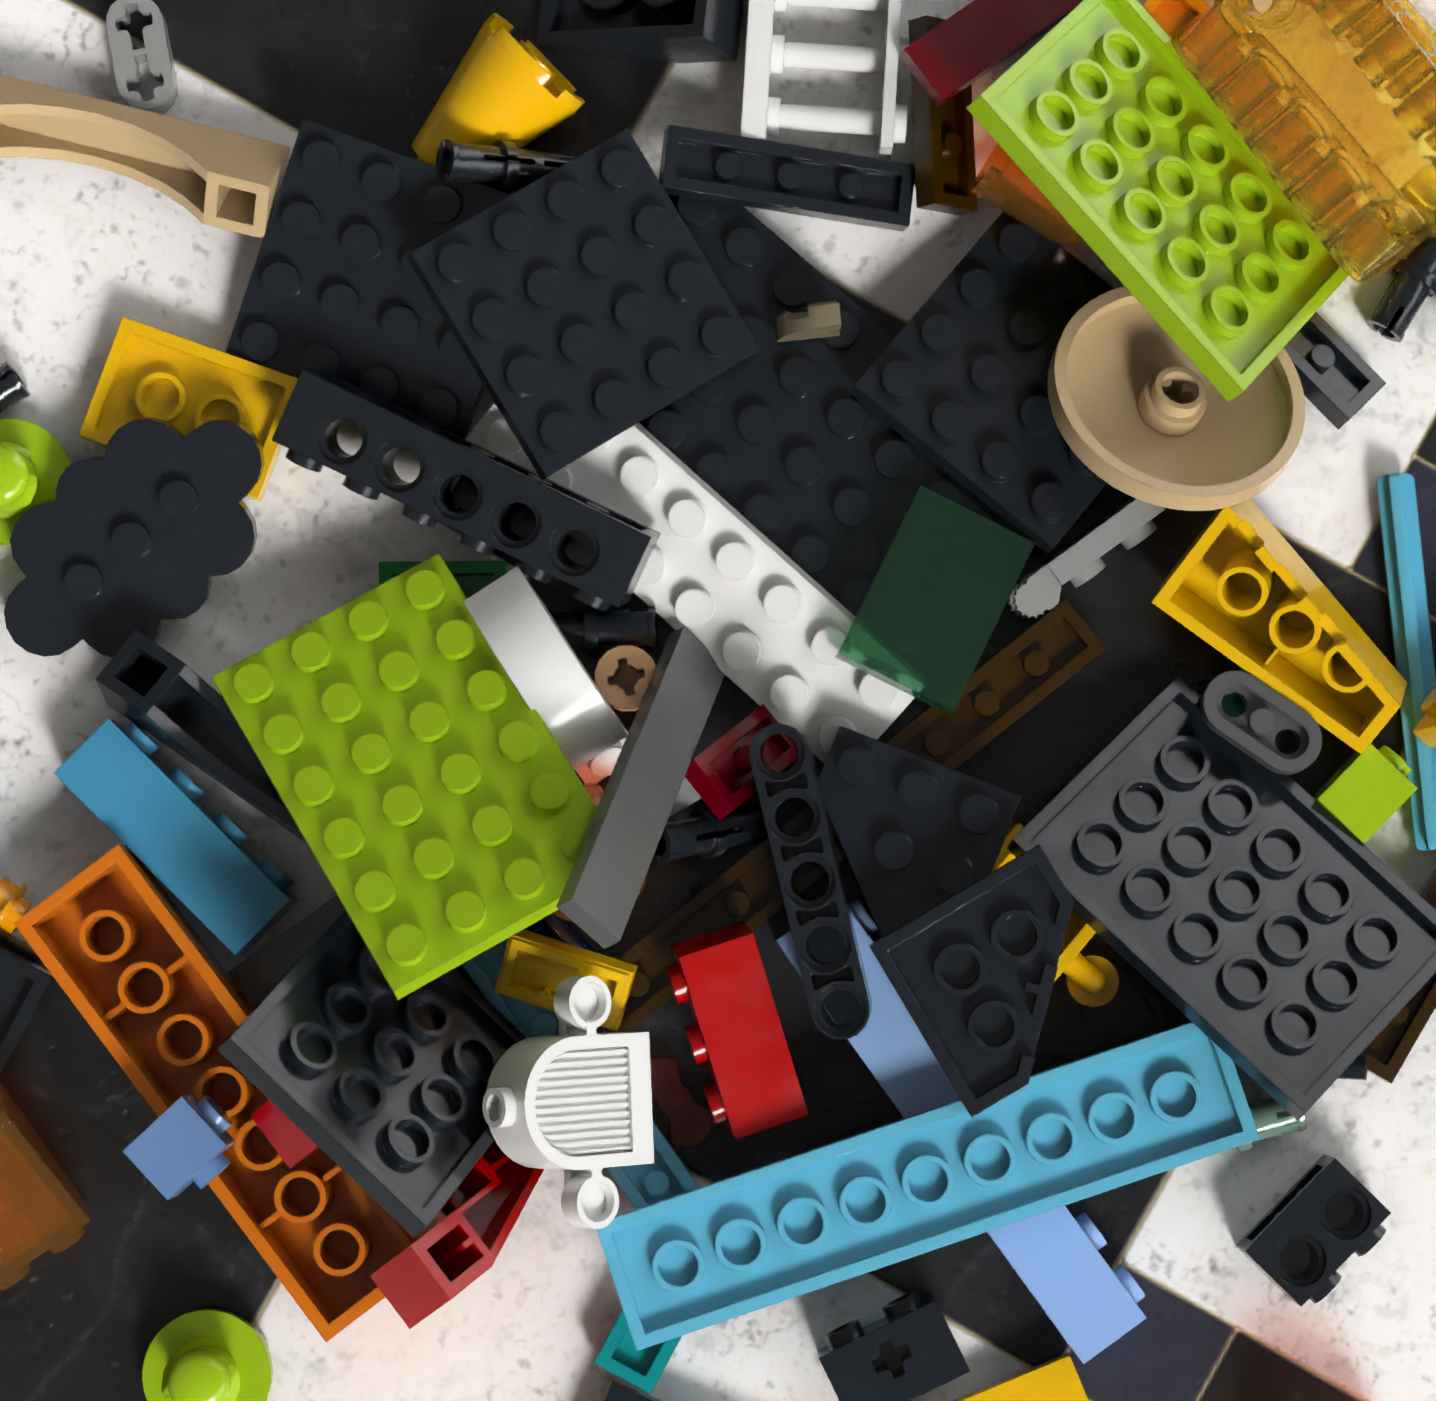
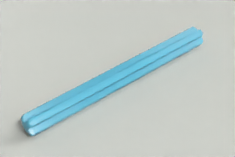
[1376,473,1436,851]

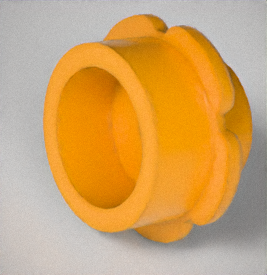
[0,877,33,935]

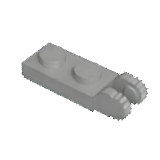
[1006,497,1165,618]

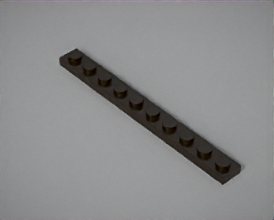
[596,599,1106,1033]

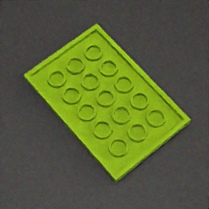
[966,0,1364,402]
[212,553,597,1000]

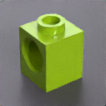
[1312,744,1418,844]

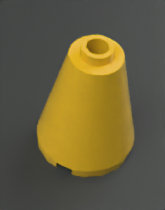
[411,13,585,165]

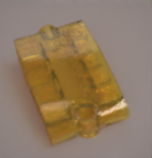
[1171,0,1436,282]

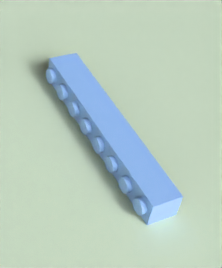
[775,898,1146,1364]

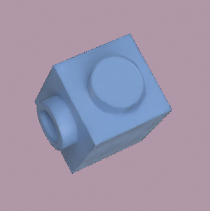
[123,1093,236,1200]

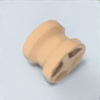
[595,645,656,712]

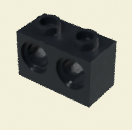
[1236,1154,1391,1307]

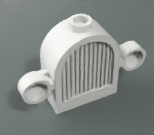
[482,976,654,1229]

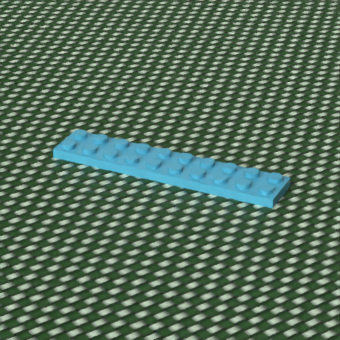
[597,1021,1260,1351]

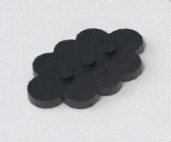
[4,417,265,658]

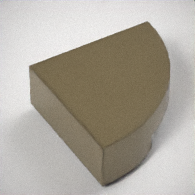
[774,300,842,342]

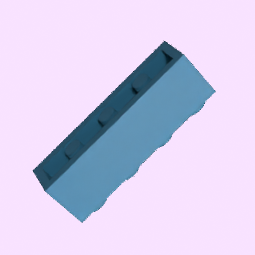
[54,719,298,955]

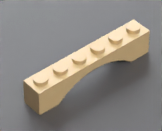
[0,74,290,239]

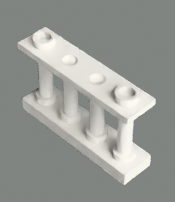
[741,0,907,160]

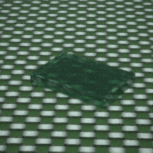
[835,485,1035,715]

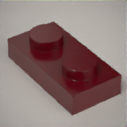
[685,704,799,821]

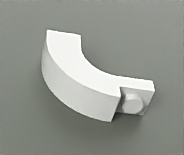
[464,566,629,788]

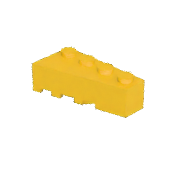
[1152,499,1407,755]

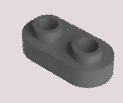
[1200,671,1322,775]

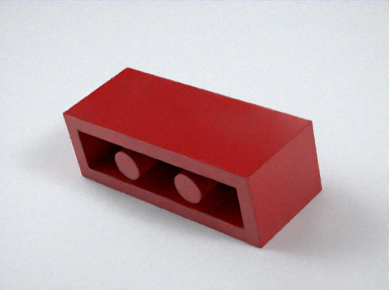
[665,921,809,1140]

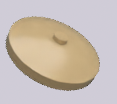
[1047,286,1305,511]

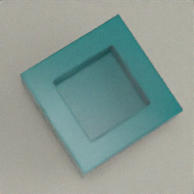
[594,1309,682,1394]

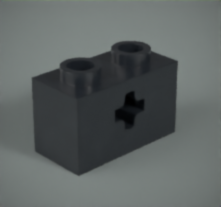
[817,1291,970,1401]

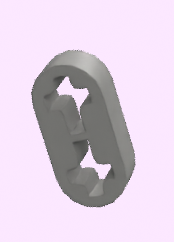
[106,0,178,114]

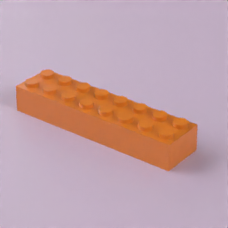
[14,844,411,1342]

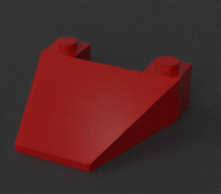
[250,1100,544,1329]

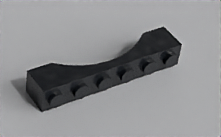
[95,630,306,843]

